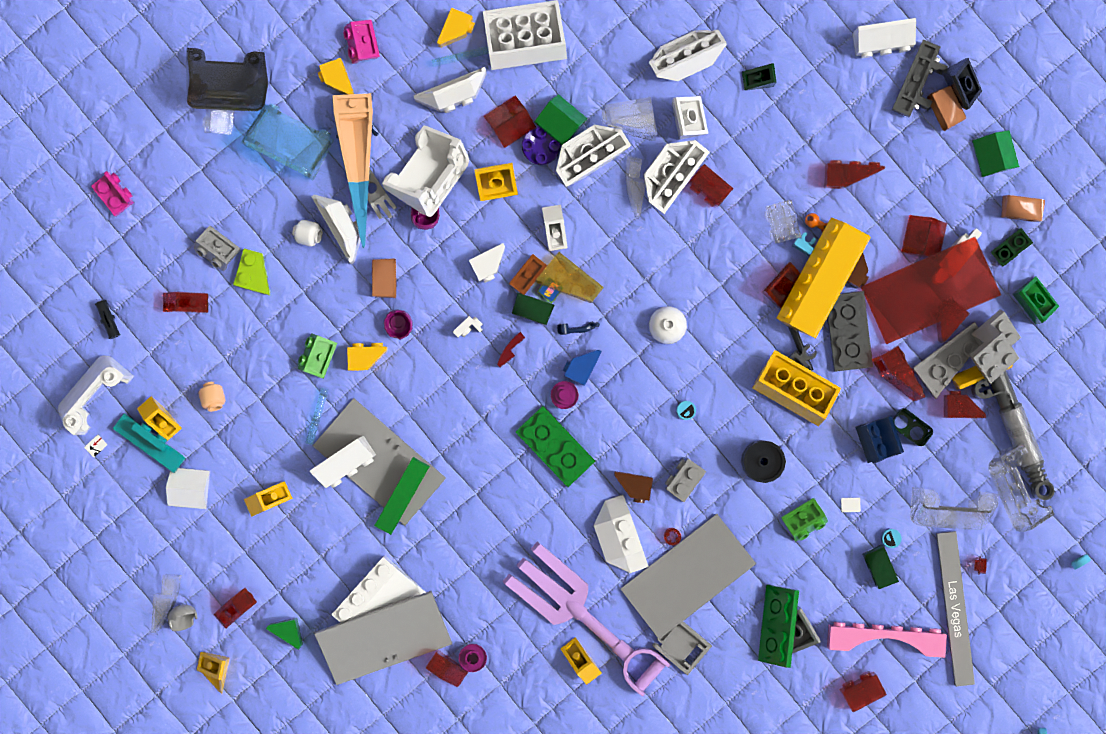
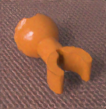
[805,213,828,233]

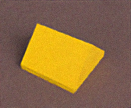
[474,163,518,201]

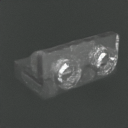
[203,93,236,135]

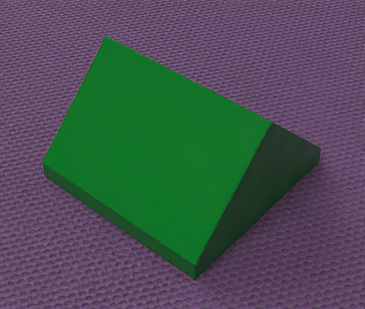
[534,94,588,145]
[972,130,1020,177]
[1012,276,1059,324]

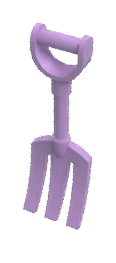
[502,541,671,697]

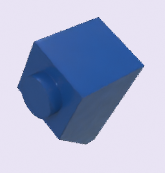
[563,350,602,386]

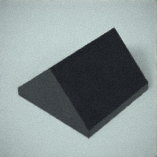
[941,58,982,110]

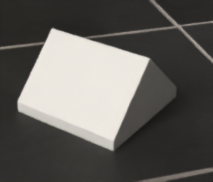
[672,96,708,140]
[166,468,210,509]

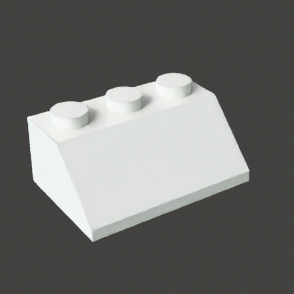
[852,18,916,58]
[310,436,376,488]

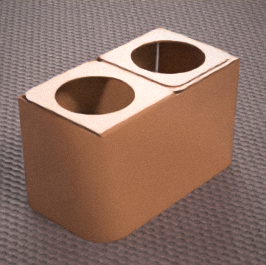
[927,86,966,131]
[1001,195,1045,222]
[372,258,396,298]

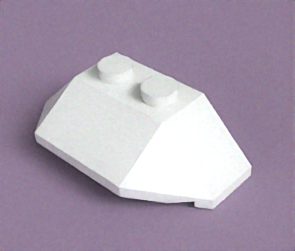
[649,30,727,81]
[413,67,487,113]
[556,125,631,187]
[643,140,710,214]
[311,195,361,264]
[594,494,649,573]

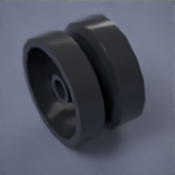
[741,440,786,483]

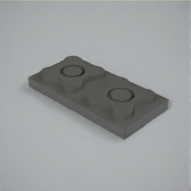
[828,291,873,372]

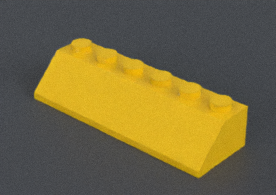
[776,217,871,339]

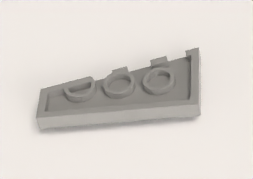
[912,322,979,399]

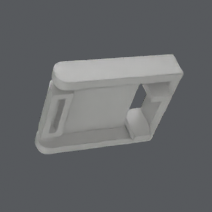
[652,621,712,675]

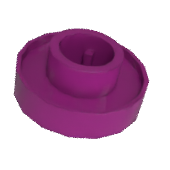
[551,381,579,409]
[459,644,487,672]

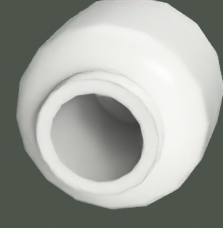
[292,220,323,247]

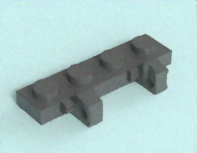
[892,39,948,118]

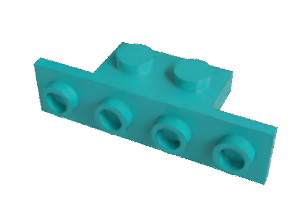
[113,413,186,473]

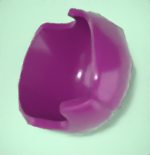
[411,208,440,230]
[384,310,413,340]

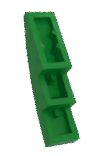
[374,457,430,535]

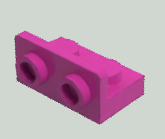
[343,19,380,64]
[91,171,134,216]

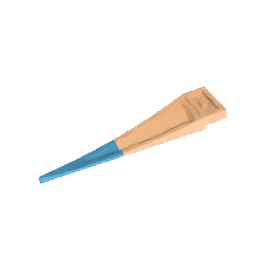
[332,93,373,249]

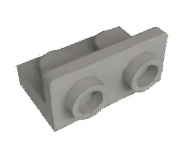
[194,225,240,271]
[665,458,707,502]

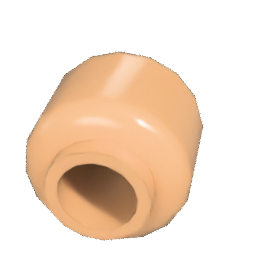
[198,382,226,412]

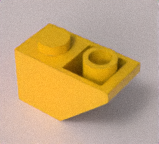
[347,343,388,371]

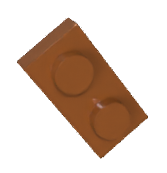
[509,254,548,295]

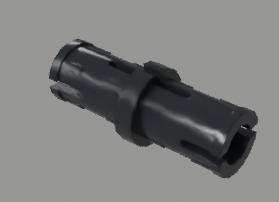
[95,300,121,339]

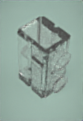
[765,200,801,244]

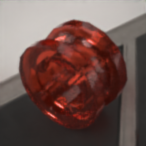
[664,528,681,545]

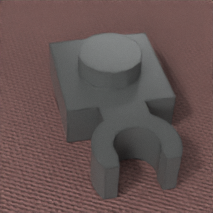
[788,344,817,368]

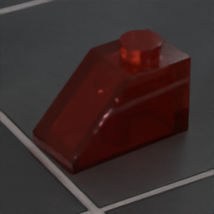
[163,292,208,313]
[936,298,970,343]
[944,391,986,418]
[214,588,257,629]
[426,650,468,687]

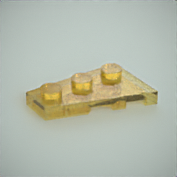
[535,252,604,303]

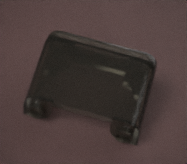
[186,48,268,111]

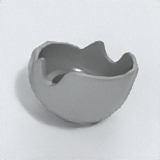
[167,604,197,631]

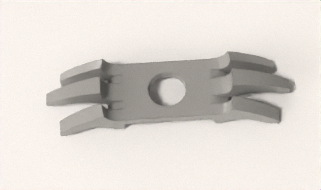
[368,167,397,219]

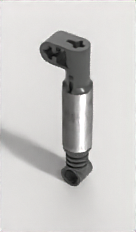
[971,371,1055,500]

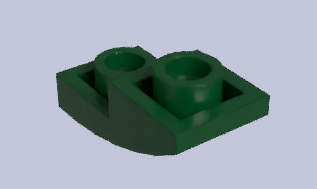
[991,228,1033,267]

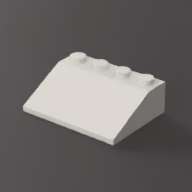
[483,0,567,70]
[332,555,426,623]

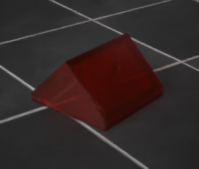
[484,95,536,148]
[901,215,947,261]
[761,262,800,309]

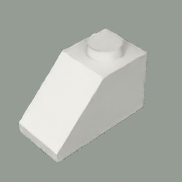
[542,205,568,251]
[469,243,505,283]

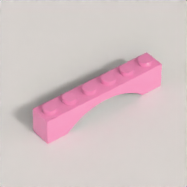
[827,622,947,658]

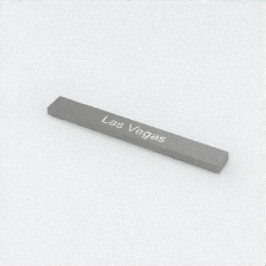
[936,531,975,687]

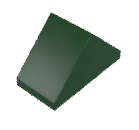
[742,63,777,91]

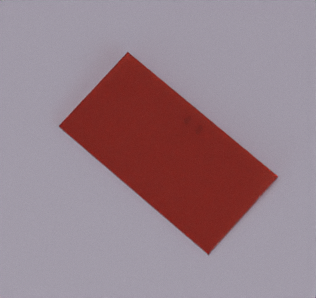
[861,237,1001,344]

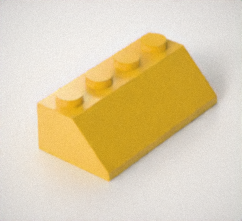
[752,350,841,426]

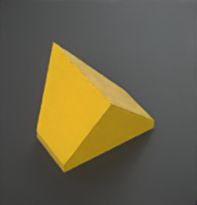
[197,652,230,694]

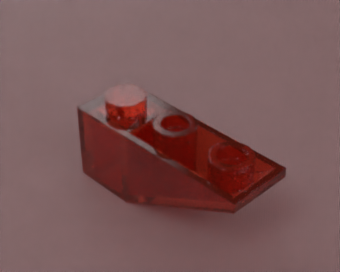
[824,160,885,189]
[872,346,926,401]

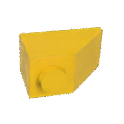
[437,8,475,48]
[318,58,354,95]
[137,396,182,441]
[244,481,293,517]
[560,637,601,685]

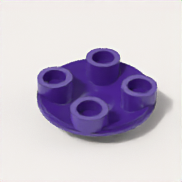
[522,127,560,165]

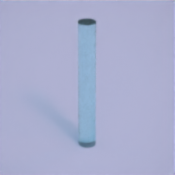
[432,46,489,67]
[306,388,329,445]

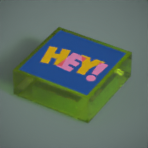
[537,277,564,303]

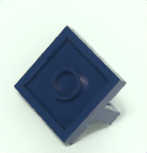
[855,416,904,463]

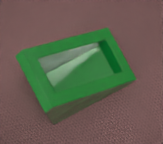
[266,618,303,650]

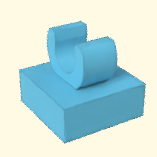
[792,232,816,256]

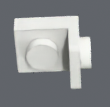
[453,316,483,338]

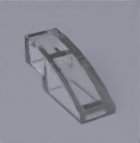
[625,156,645,219]
[151,574,182,633]

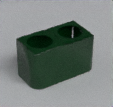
[512,292,555,325]
[893,407,933,446]
[862,544,899,589]

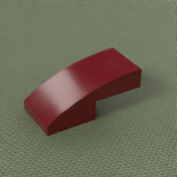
[497,332,525,368]

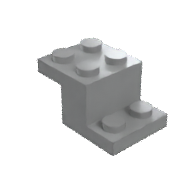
[969,309,1021,384]

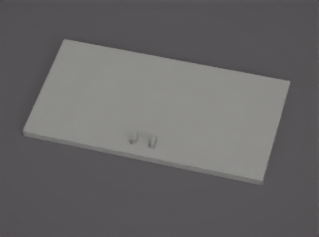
[313,398,446,526]
[621,514,756,640]
[314,591,452,685]

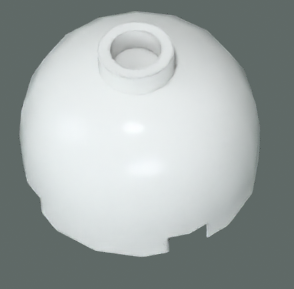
[649,306,687,344]

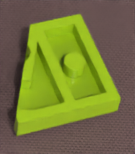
[233,248,271,295]

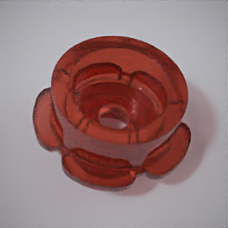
[974,556,987,575]

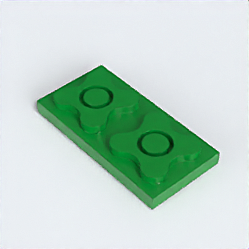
[516,406,595,487]
[758,585,799,668]

